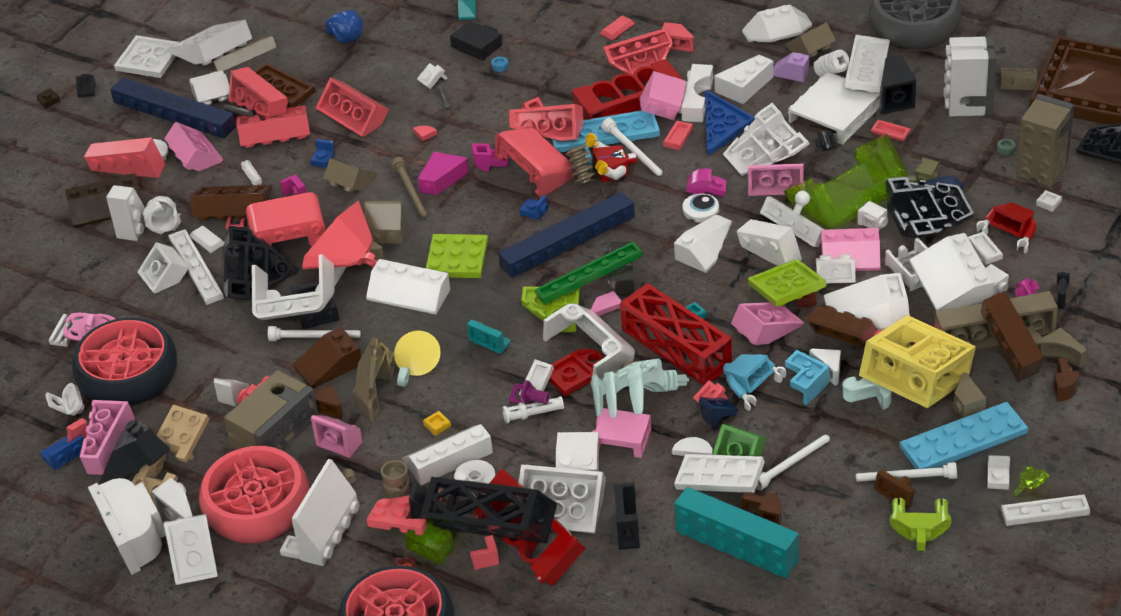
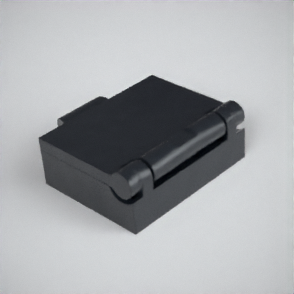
[450,21,502,61]

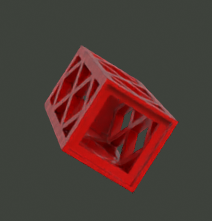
[620,283,733,385]

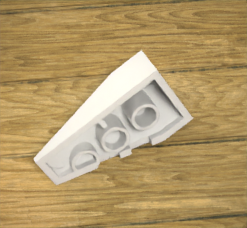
[674,214,732,273]

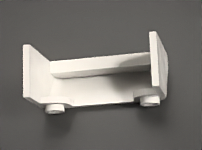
[252,254,334,320]
[543,304,635,380]

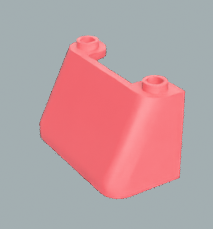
[495,127,574,198]

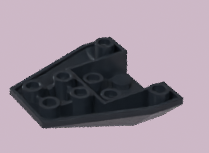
[1076,123,1121,165]

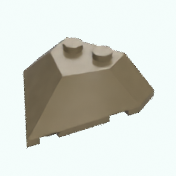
[353,337,396,422]

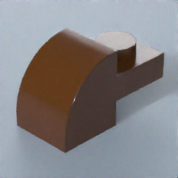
[1053,358,1079,402]
[742,491,782,525]

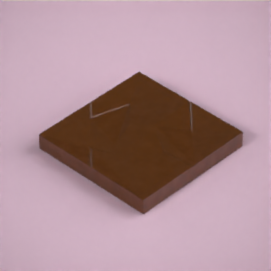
[1029,37,1121,125]

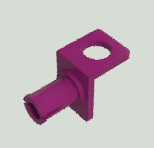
[509,380,550,405]

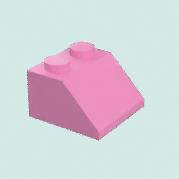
[639,71,686,120]
[311,415,363,458]

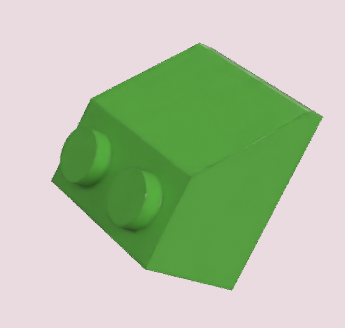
[712,424,767,457]

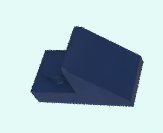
[699,397,738,428]

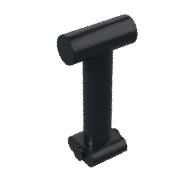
[1057,272,1070,309]

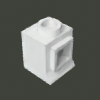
[858,201,888,231]

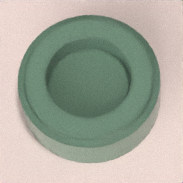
[997,139,1016,155]

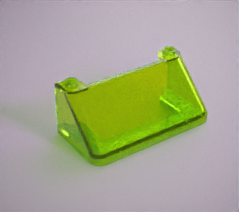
[784,134,909,229]

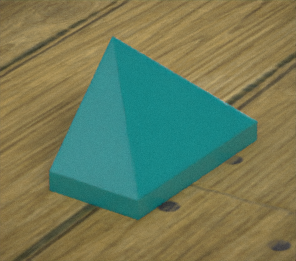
[458,0,476,20]

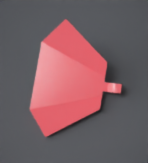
[302,200,377,269]

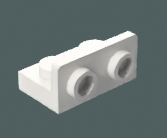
[816,254,856,284]

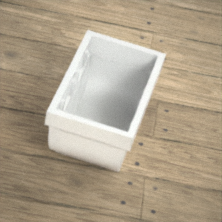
[88,478,166,575]

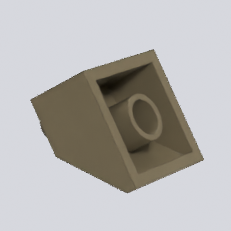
[785,22,836,58]
[323,158,377,193]
[364,201,406,244]

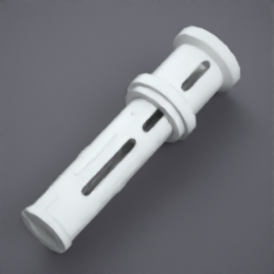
[502,396,564,424]

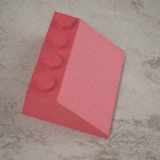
[237,105,310,148]

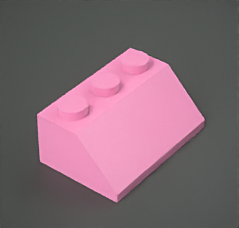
[164,122,223,171]
[748,164,804,196]
[821,228,881,271]

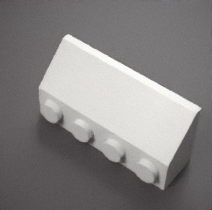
[366,259,450,315]
[402,424,493,485]

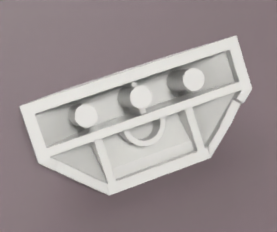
[742,4,812,42]

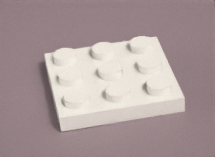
[114,35,179,78]

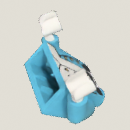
[723,354,786,411]

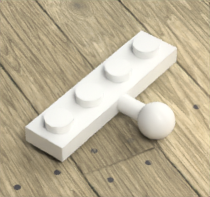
[760,191,824,247]

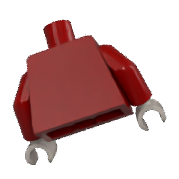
[976,202,1037,254]

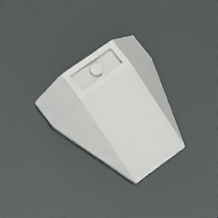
[824,273,910,330]

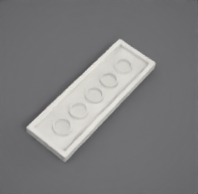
[844,35,890,93]

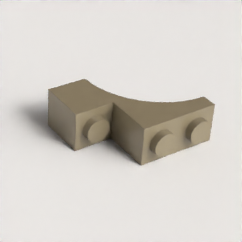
[1027,326,1087,367]

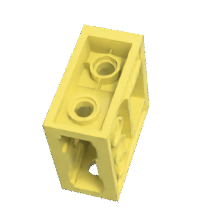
[859,315,976,408]

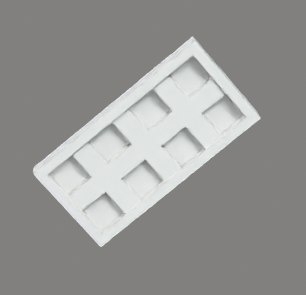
[674,454,765,493]

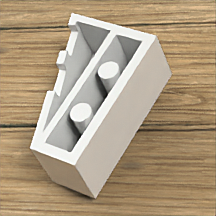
[714,55,773,104]
[737,219,802,266]

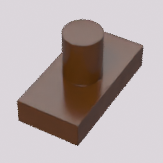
[874,470,915,509]

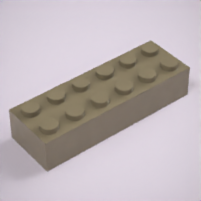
[934,291,1058,350]

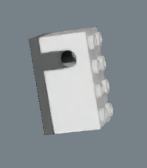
[944,36,996,116]

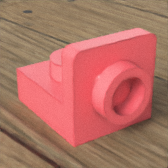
[693,380,729,403]

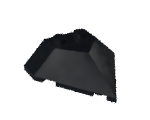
[222,226,300,300]
[98,418,170,485]

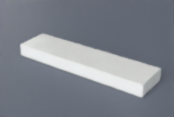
[1001,494,1090,526]

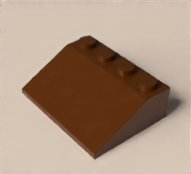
[190,184,272,220]

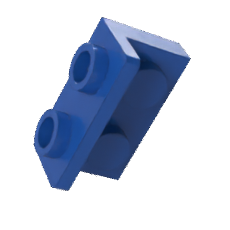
[40,435,84,470]

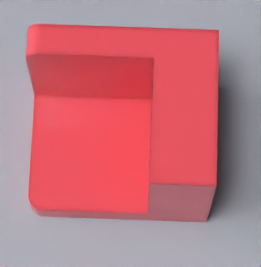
[470,535,499,570]

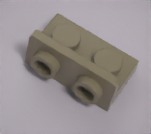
[1001,68,1037,90]

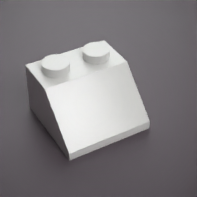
[138,242,189,293]
[556,432,599,472]

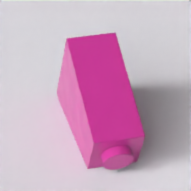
[418,152,469,195]

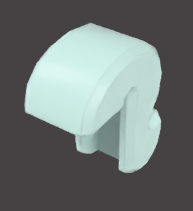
[842,377,892,410]

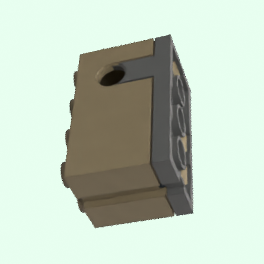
[1017,94,1074,187]
[224,370,319,450]

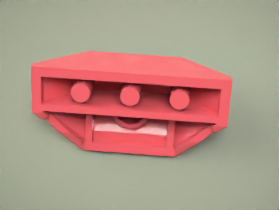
[603,28,673,74]

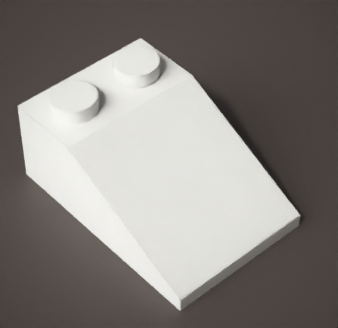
[151,478,192,523]

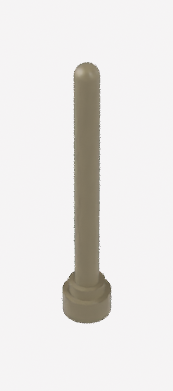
[391,157,427,218]

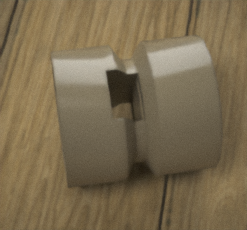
[381,460,410,498]

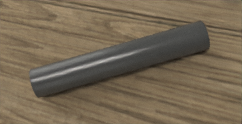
[223,104,253,117]

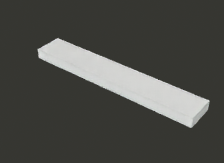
[168,229,224,305]

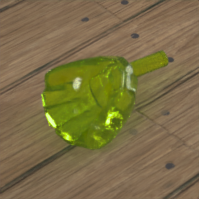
[1013,466,1049,496]

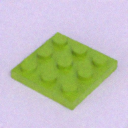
[426,234,488,278]
[747,259,827,307]

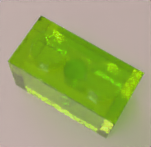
[404,522,455,565]

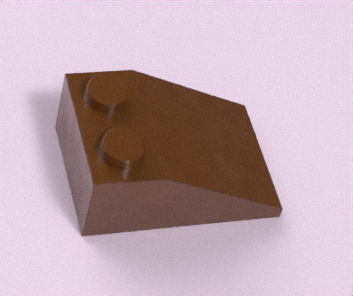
[293,327,361,388]

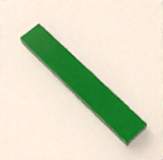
[534,241,643,305]

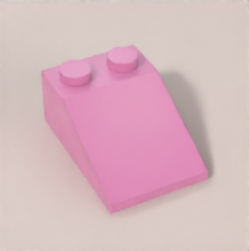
[731,302,804,345]

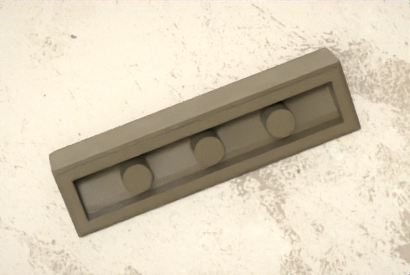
[210,35,276,72]

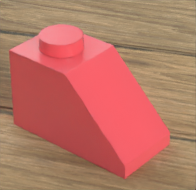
[662,22,694,52]

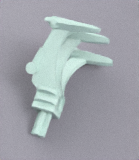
[591,359,689,418]

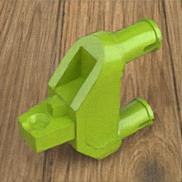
[889,498,952,551]

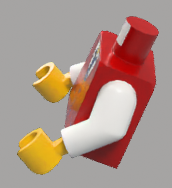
[585,133,637,183]

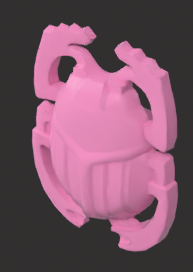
[63,313,115,341]

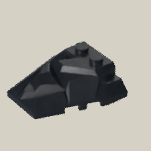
[886,177,974,238]

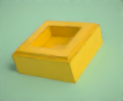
[423,411,451,436]

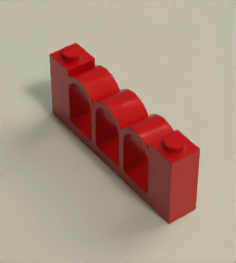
[572,59,685,120]
[473,468,586,586]

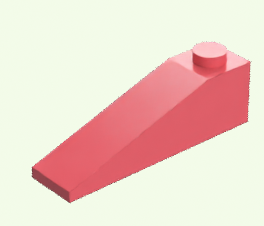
[509,104,583,141]

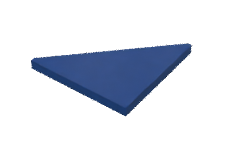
[705,90,755,155]

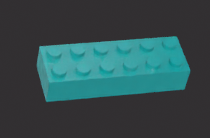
[674,487,799,579]

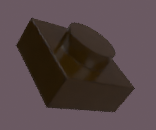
[36,88,60,108]

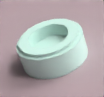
[397,367,410,387]

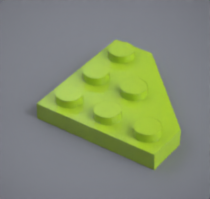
[521,287,580,332]

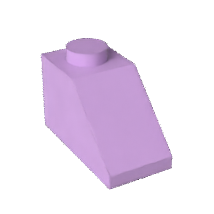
[773,52,810,82]

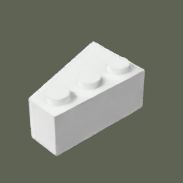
[106,185,145,241]

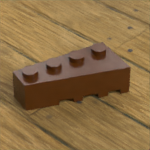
[981,291,1044,382]

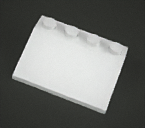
[167,20,252,65]
[910,233,994,312]
[292,459,359,566]
[517,464,606,534]

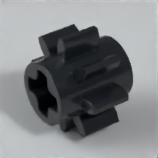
[815,130,838,151]

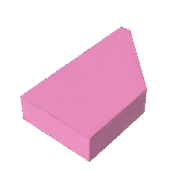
[591,291,622,316]

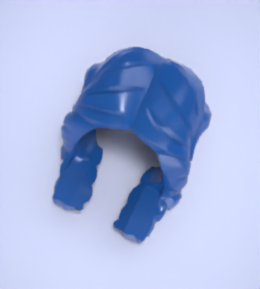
[324,10,363,43]

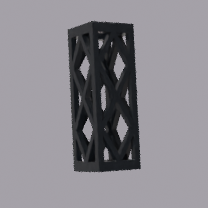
[420,477,558,544]

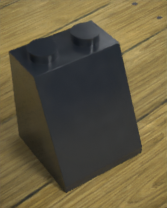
[880,55,916,115]

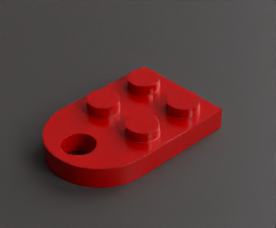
[549,349,604,396]

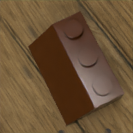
[806,305,877,349]

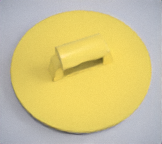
[394,331,441,376]

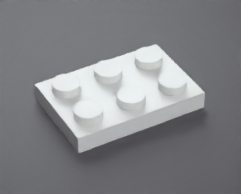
[164,514,218,585]

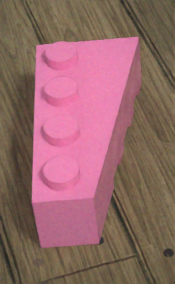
[80,400,135,475]

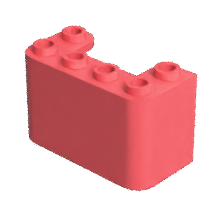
[246,192,326,247]

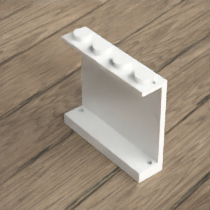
[788,72,881,145]

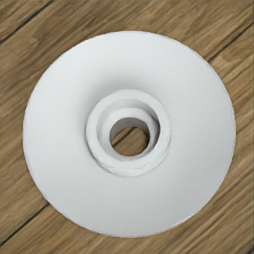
[454,460,495,491]

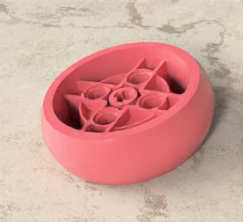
[199,446,310,544]

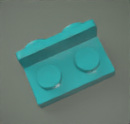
[467,319,511,354]

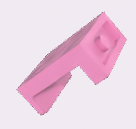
[592,408,651,458]

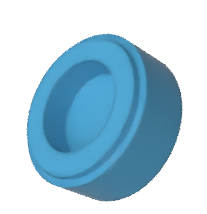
[491,57,509,72]

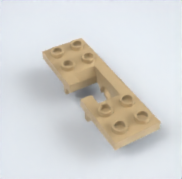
[132,405,209,505]

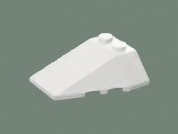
[723,103,810,176]

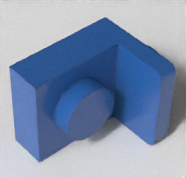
[310,139,335,168]
[520,195,549,220]

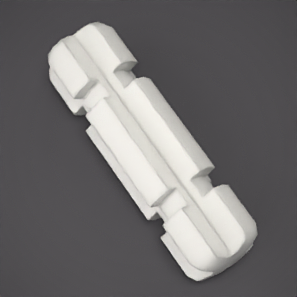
[241,160,262,185]

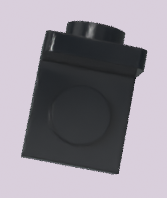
[76,74,96,98]

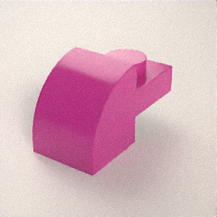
[471,143,508,172]
[686,168,726,197]

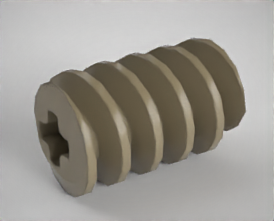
[566,144,596,184]

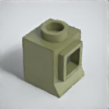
[915,158,939,183]

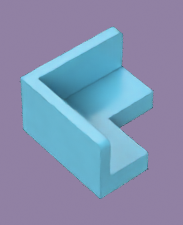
[785,350,829,405]

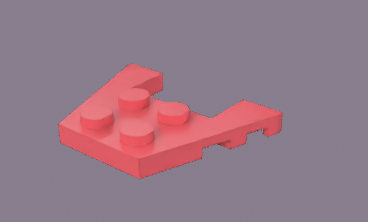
[366,491,443,535]

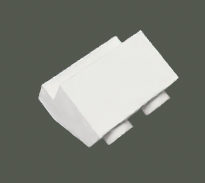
[189,70,229,105]

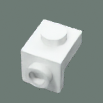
[417,63,448,90]

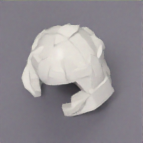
[142,196,181,235]

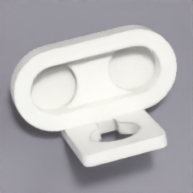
[45,383,84,416]

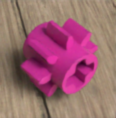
[1014,278,1039,297]

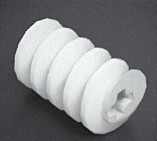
[814,50,849,77]

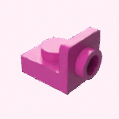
[280,174,307,196]

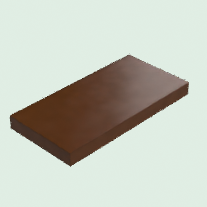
[255,63,316,108]

